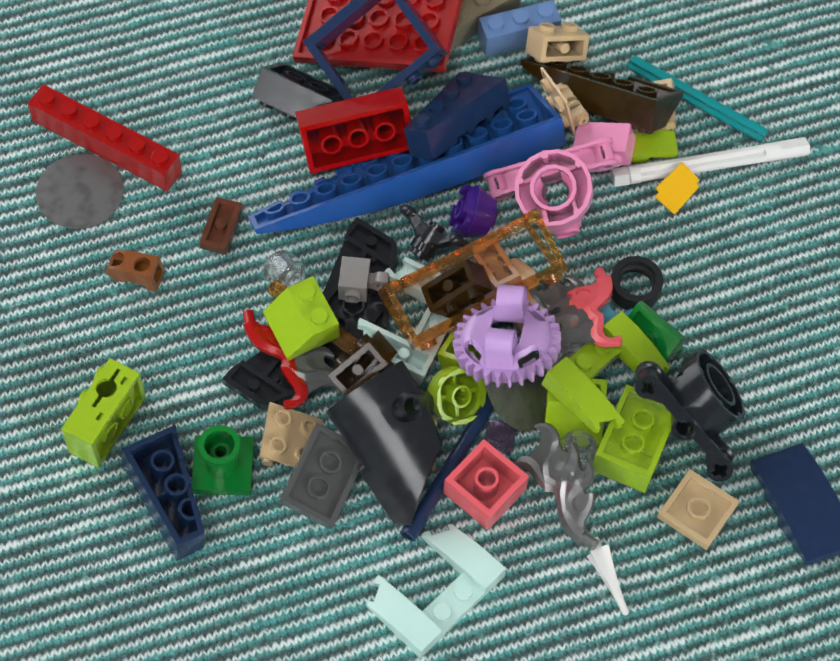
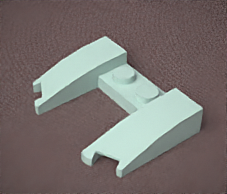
[357,257,456,386]
[366,524,506,659]

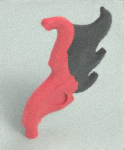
[549,267,622,355]

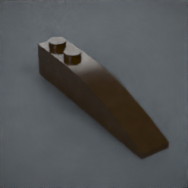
[520,56,684,134]

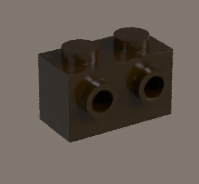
[421,259,493,318]
[328,330,397,396]

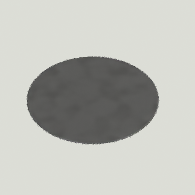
[36,154,124,229]
[486,341,547,431]

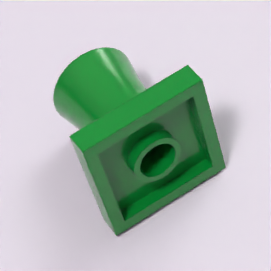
[191,425,255,496]

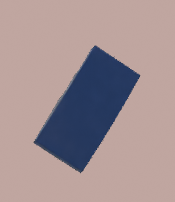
[750,443,840,566]

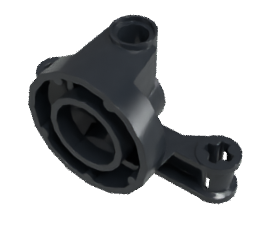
[634,349,745,482]

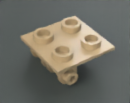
[540,67,589,136]
[259,402,323,467]

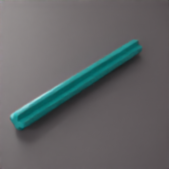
[627,56,768,142]

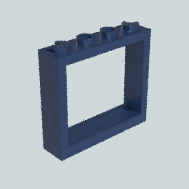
[303,0,448,100]

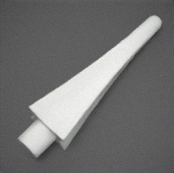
[587,537,629,616]

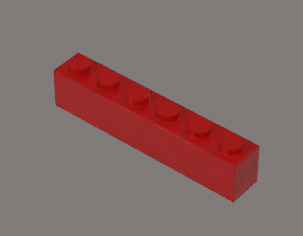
[28,84,182,192]

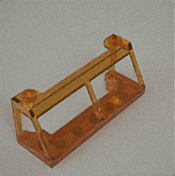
[378,208,568,351]

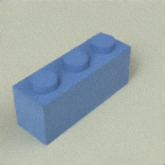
[477,0,562,57]

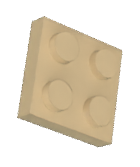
[657,469,740,550]

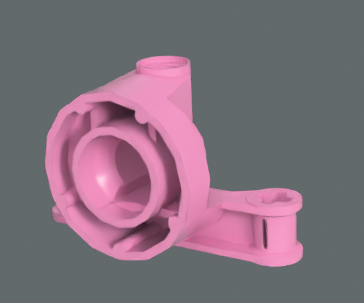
[483,137,619,239]

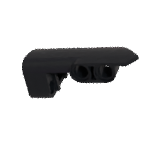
[326,361,443,525]

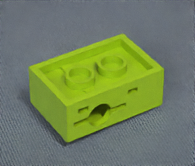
[61,358,146,468]
[593,384,671,493]

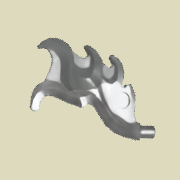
[514,423,599,550]

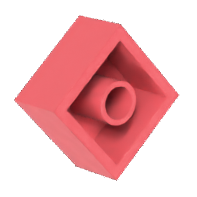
[443,439,529,530]

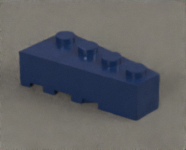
[122,425,205,561]

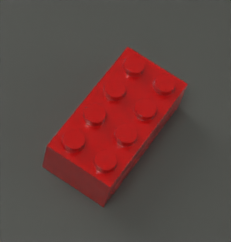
[295,87,411,174]

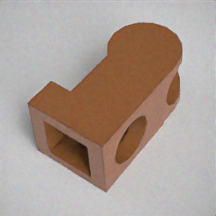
[106,249,165,292]

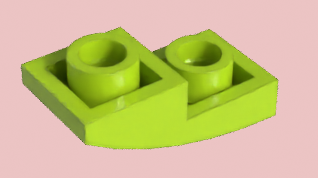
[631,130,678,164]

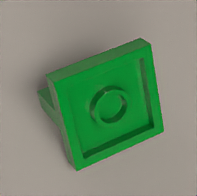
[628,301,685,362]

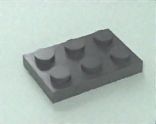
[278,423,360,529]

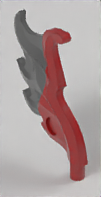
[243,310,343,410]

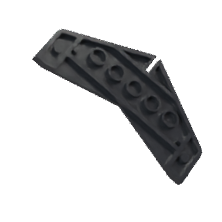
[222,217,397,409]

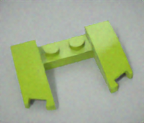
[542,311,670,433]

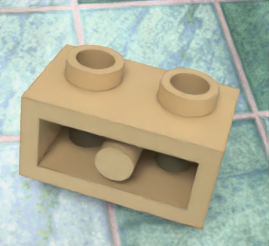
[525,22,590,63]

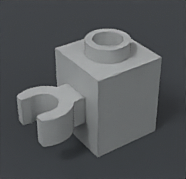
[338,256,389,303]

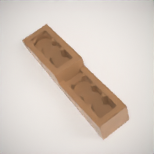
[471,239,541,337]

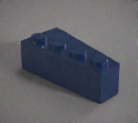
[404,71,511,160]

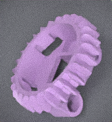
[452,284,562,388]

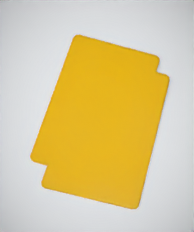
[655,162,699,214]

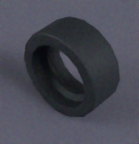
[611,256,664,310]

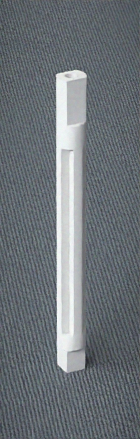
[611,137,810,187]

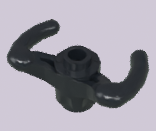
[400,204,472,263]

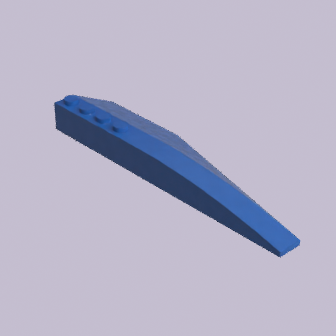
[248,83,567,234]

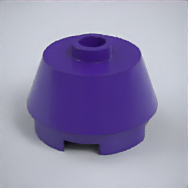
[449,184,497,238]

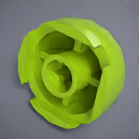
[427,366,487,425]

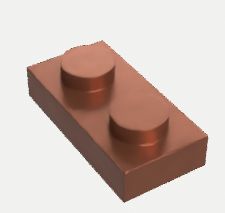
[199,197,243,255]

